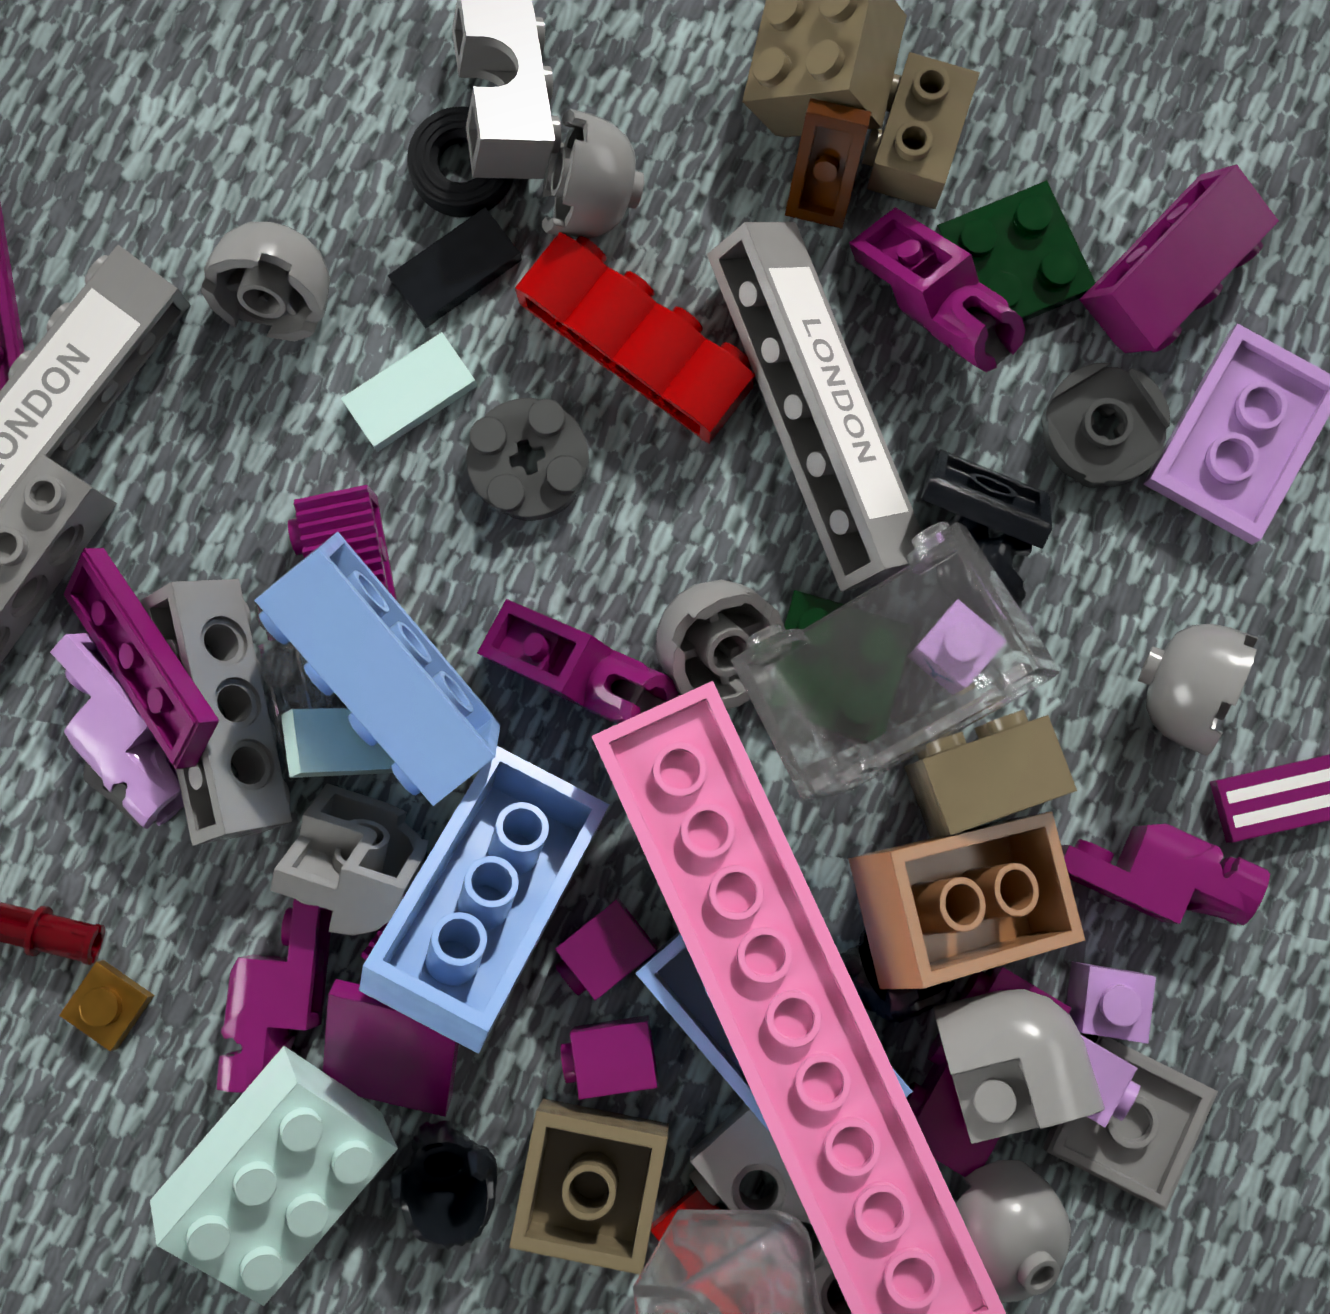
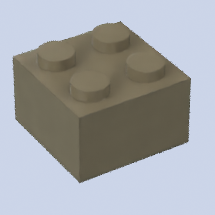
[742,0,907,137]
[904,709,1077,837]
[509,1098,669,1275]

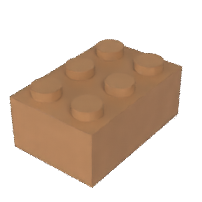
[848,811,1085,989]

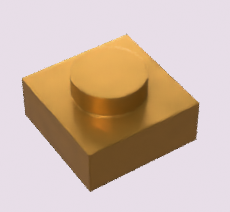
[59,960,155,1051]

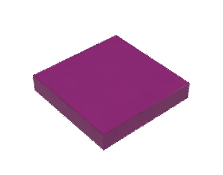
[323,979,459,1117]

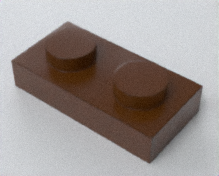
[785,98,872,229]

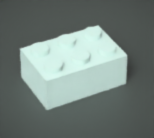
[150,1046,398,1306]

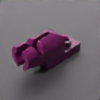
[1061,823,1270,926]
[217,899,333,1093]

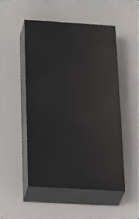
[388,207,522,329]

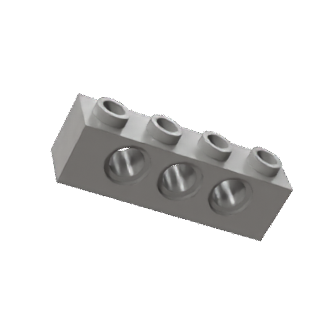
[0,453,117,664]
[141,579,292,846]
[689,1103,852,1314]

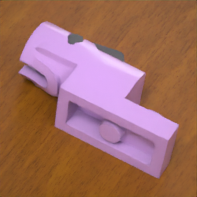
[50,633,184,829]

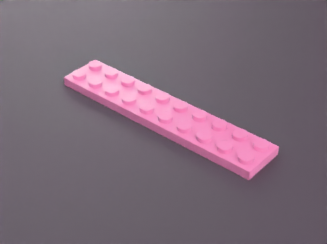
[592,681,1006,1314]

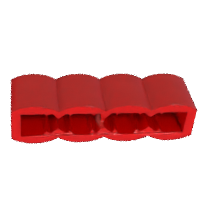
[515,232,755,444]

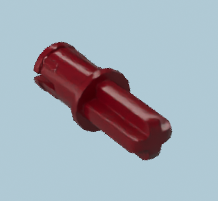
[0,902,106,965]

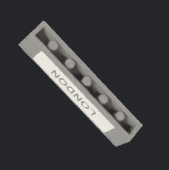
[707,222,932,592]
[0,245,190,509]

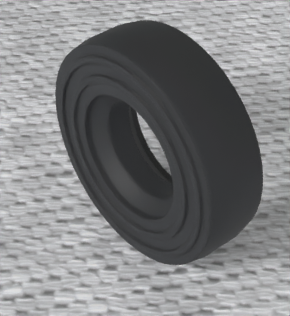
[407,106,514,217]

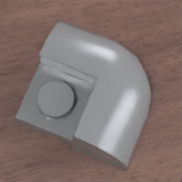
[270,783,428,936]
[933,989,1105,1144]

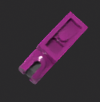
[849,207,1026,372]
[477,599,679,724]

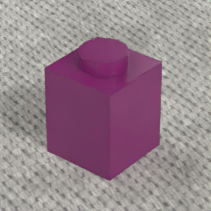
[555,898,657,1001]
[561,1015,658,1100]

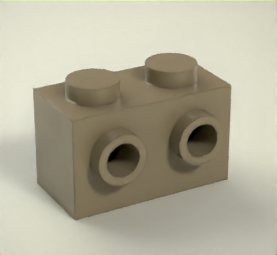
[862,52,980,209]

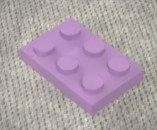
[1143,323,1330,545]

